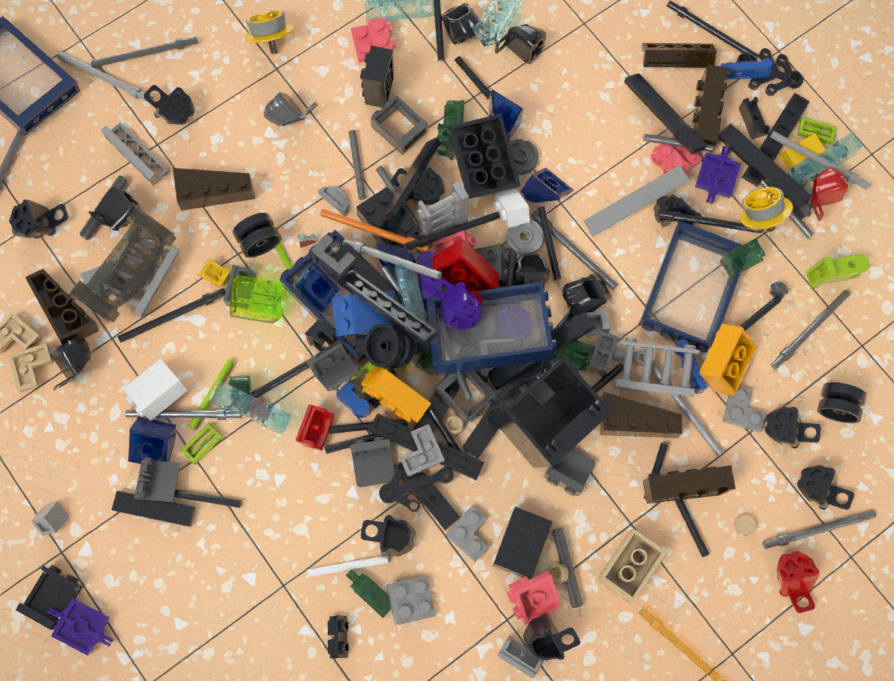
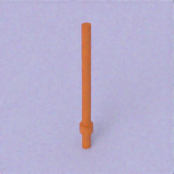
[320,209,429,252]

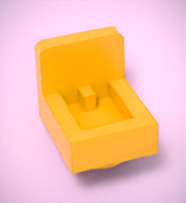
[198,259,231,287]

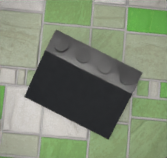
[448,114,521,199]

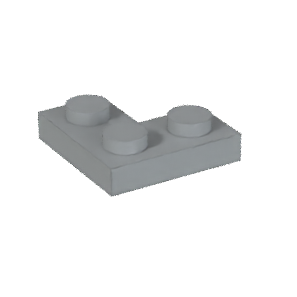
[722,386,766,433]
[400,424,445,477]
[445,505,488,562]

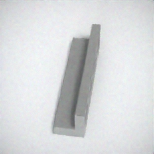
[101,122,170,186]

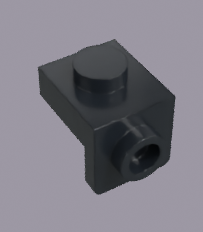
[653,196,671,228]

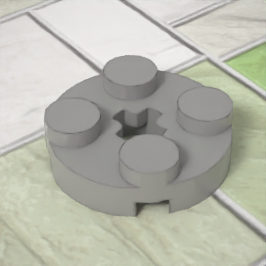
[506,220,543,256]

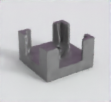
[311,234,356,287]

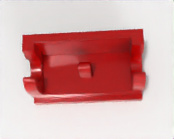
[295,404,335,451]

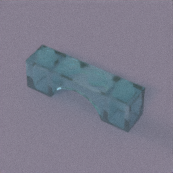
[788,132,863,187]
[208,381,292,434]

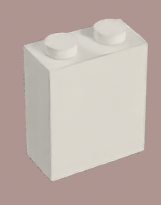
[123,359,188,421]

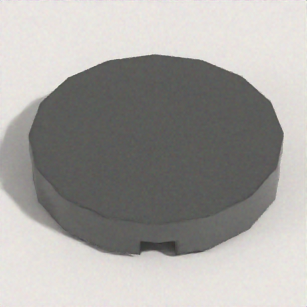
[509,139,539,175]

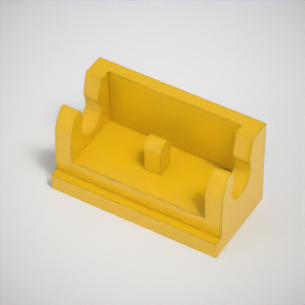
[779,133,825,169]

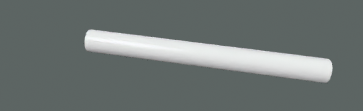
[307,555,388,578]

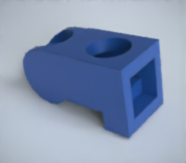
[336,380,370,419]

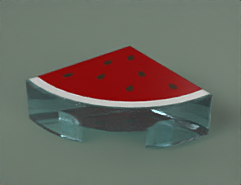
[297,233,318,248]

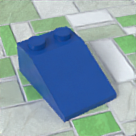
[332,291,396,336]

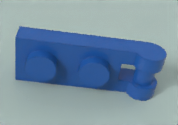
[721,58,773,80]
[674,340,707,394]

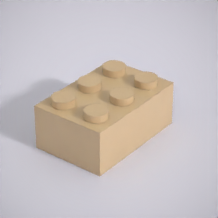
[596,528,667,604]

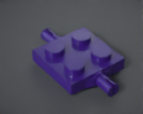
[695,146,741,204]
[47,599,114,656]

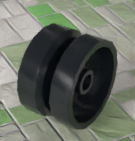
[232,212,282,258]
[364,323,415,369]
[817,382,867,424]

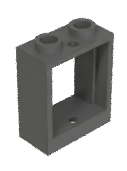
[371,96,428,155]
[433,370,496,423]

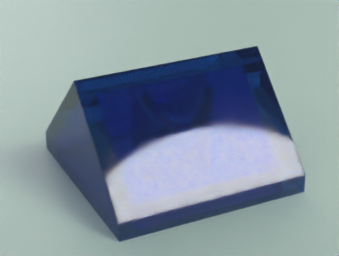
[296,262,343,313]

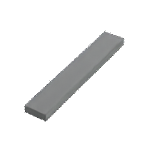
[583,165,689,237]

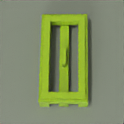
[797,117,837,145]
[180,423,223,465]

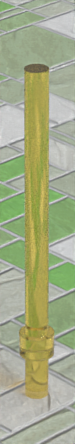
[638,607,726,681]

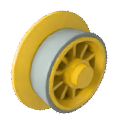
[244,10,294,54]
[740,187,793,232]

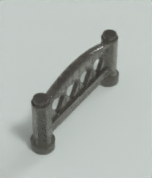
[68,204,177,322]

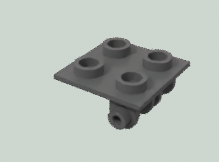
[134,458,181,502]

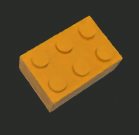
[699,324,757,396]
[361,366,431,423]

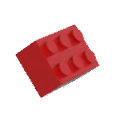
[432,239,499,291]

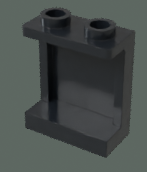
[15,565,83,630]

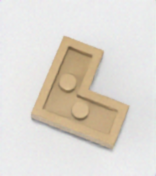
[0,312,41,354]
[8,343,53,393]

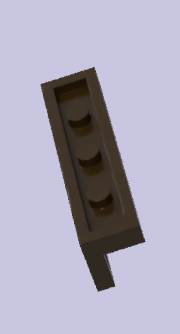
[642,43,717,68]

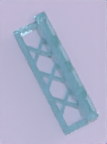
[364,0,434,23]
[473,0,523,47]
[394,264,428,343]

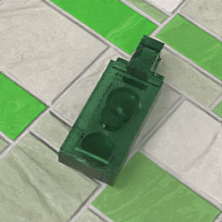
[346,569,391,618]

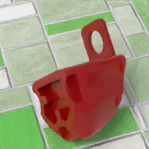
[810,167,848,221]
[777,551,820,613]

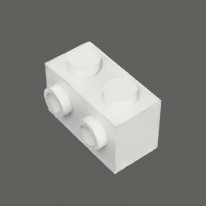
[493,188,530,228]

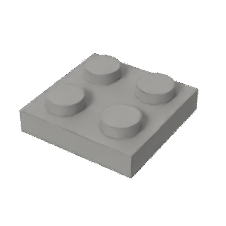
[386,576,435,626]

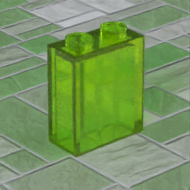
[230,275,284,324]

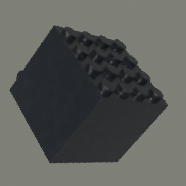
[488,356,613,468]

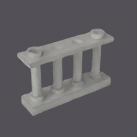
[417,181,469,248]
[98,227,179,318]
[615,337,700,397]

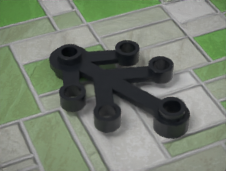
[736,48,803,96]
[379,462,454,512]

